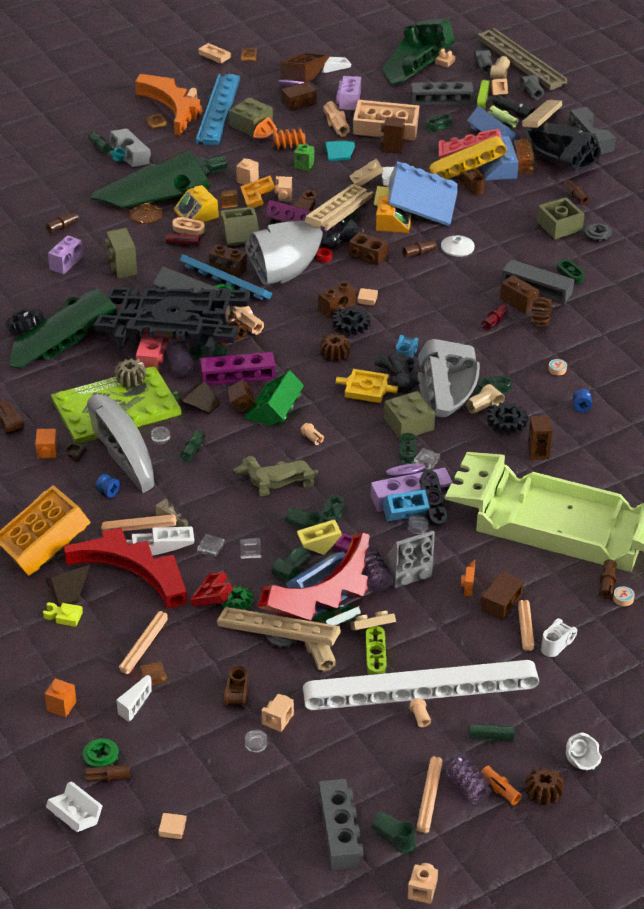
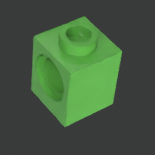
[294,144,314,171]

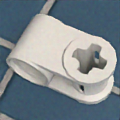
[541,618,577,657]

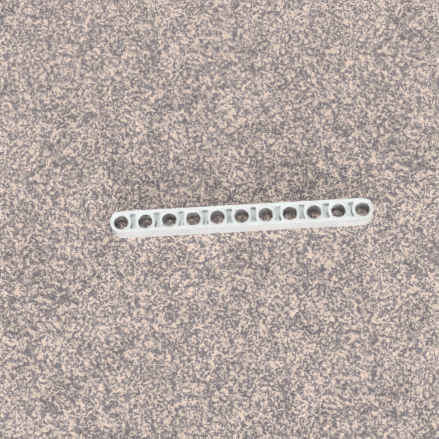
[302,660,539,710]

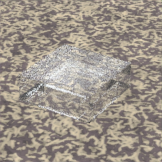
[414,448,440,470]
[197,534,224,557]
[240,538,261,559]

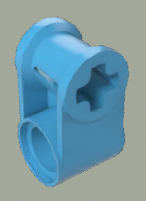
[396,335,419,359]

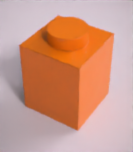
[35,429,58,458]
[44,678,77,718]

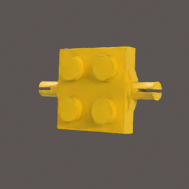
[336,369,398,403]

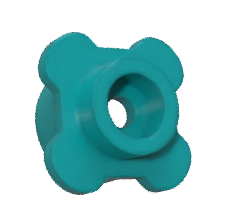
[110,148,126,162]

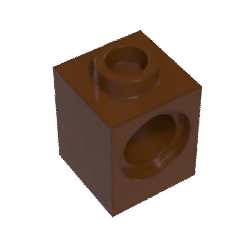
[227,380,256,413]

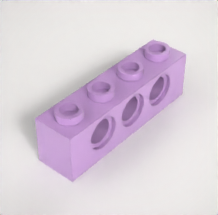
[336,76,361,110]
[371,468,453,512]

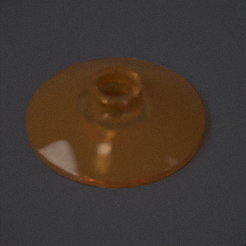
[130,204,163,224]

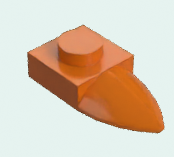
[253,117,278,139]
[461,560,476,597]

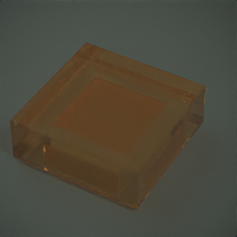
[241,48,257,61]
[146,113,167,129]
[220,190,238,208]
[140,661,167,685]

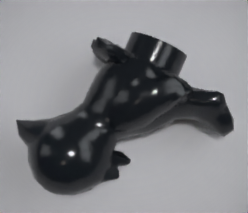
[321,219,364,249]
[374,353,420,392]

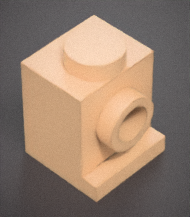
[275,176,292,201]
[262,694,294,732]
[408,863,438,904]

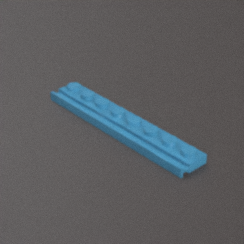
[196,74,240,146]

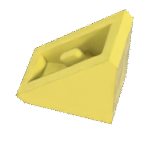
[297,519,342,555]

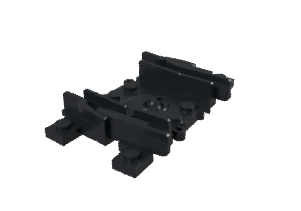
[94,286,250,357]

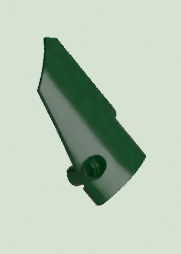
[382,19,455,85]
[91,150,211,209]

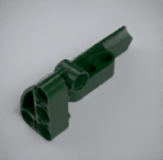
[9,287,118,369]

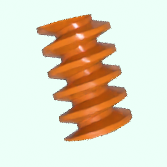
[273,128,305,150]

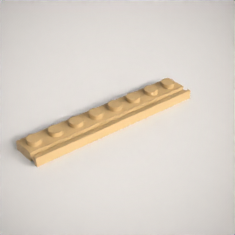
[305,184,374,230]

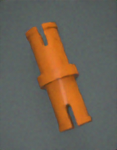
[480,766,522,805]

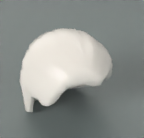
[566,733,602,770]

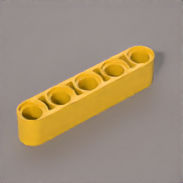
[429,136,507,180]

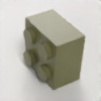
[229,97,273,136]
[537,197,584,239]
[104,228,137,279]
[384,391,435,440]

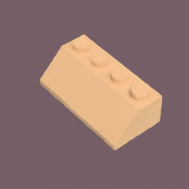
[353,100,420,140]

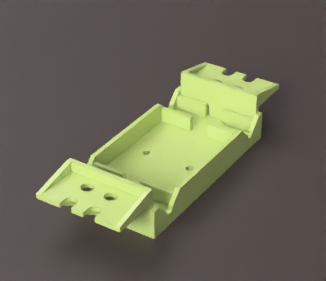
[445,452,644,572]

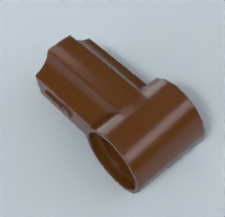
[0,400,24,434]

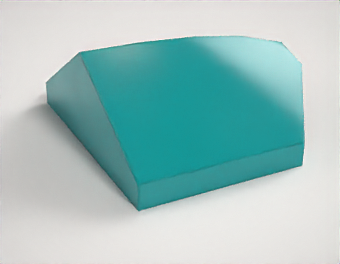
[323,140,355,162]

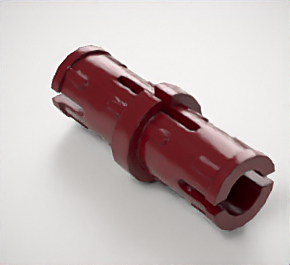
[166,233,201,246]
[481,304,508,331]

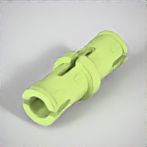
[488,106,519,127]

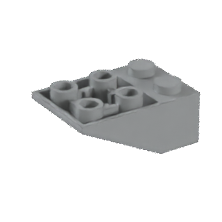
[385,531,435,588]

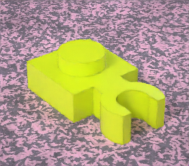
[43,603,83,627]

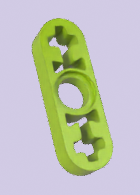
[477,80,490,110]
[366,626,386,675]

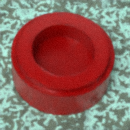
[315,248,332,263]

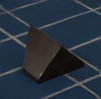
[179,381,220,414]
[46,565,89,607]

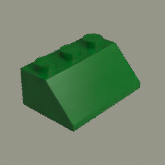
[244,370,304,426]

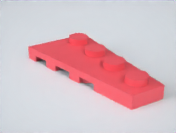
[439,128,501,159]

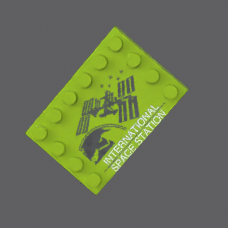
[51,366,182,444]

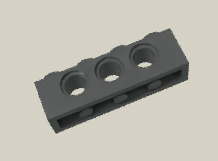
[411,82,474,106]
[319,779,363,871]

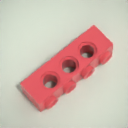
[136,333,171,370]

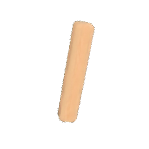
[518,600,534,651]

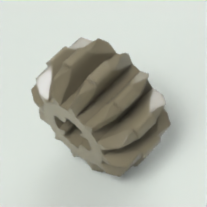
[115,358,146,387]

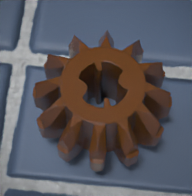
[531,297,552,327]
[320,333,350,361]
[525,766,564,806]

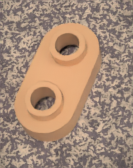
[172,217,205,235]

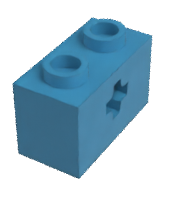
[382,490,429,521]

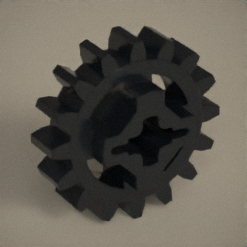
[332,306,371,336]
[5,308,44,333]
[487,401,528,435]

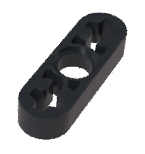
[419,470,447,527]

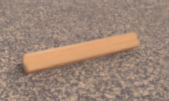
[101,514,177,532]
[119,611,168,675]
[417,756,442,833]

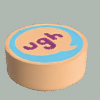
[548,359,567,376]
[613,586,635,606]

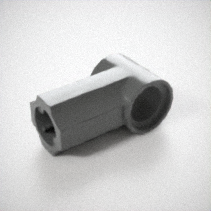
[474,50,493,74]
[520,75,544,100]

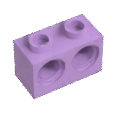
[48,235,83,274]

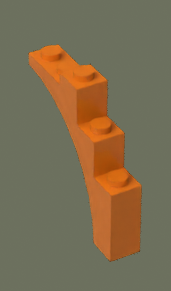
[135,74,202,136]

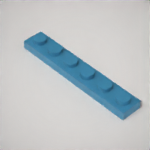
[180,254,273,300]

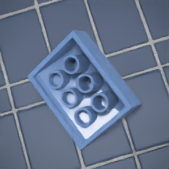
[388,161,457,226]

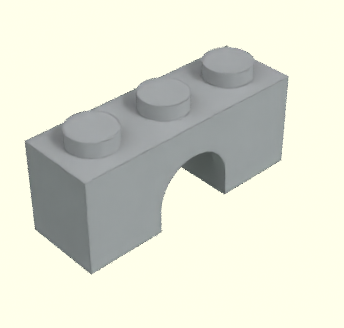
[109,129,151,167]

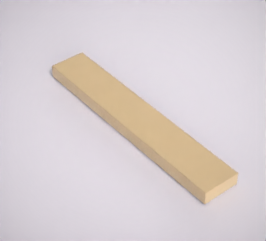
[523,100,562,128]
[217,607,341,646]

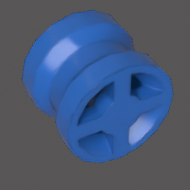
[573,389,592,412]
[95,474,120,498]

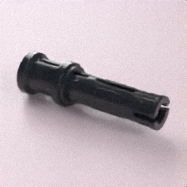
[493,95,536,118]

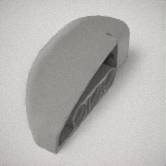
[245,221,323,285]
[417,339,480,418]
[87,394,154,493]

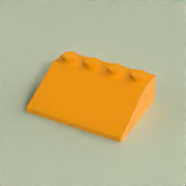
[0,485,91,576]

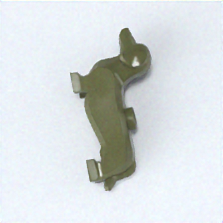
[232,456,318,497]

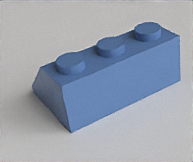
[467,106,522,145]
[481,135,519,180]
[286,551,348,616]

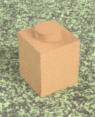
[236,158,259,185]

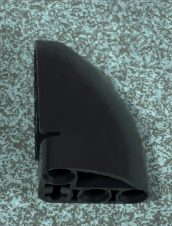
[526,122,601,169]

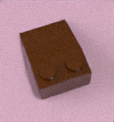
[280,52,329,82]

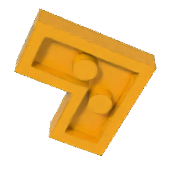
[240,175,276,208]

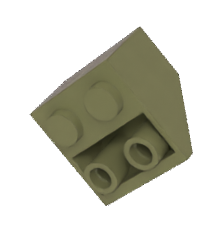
[221,207,259,246]

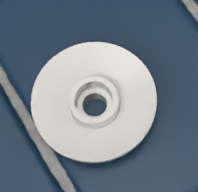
[441,235,474,257]

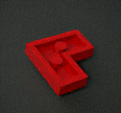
[189,571,233,606]

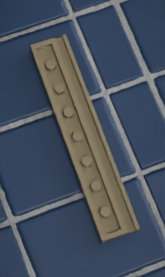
[477,28,567,90]

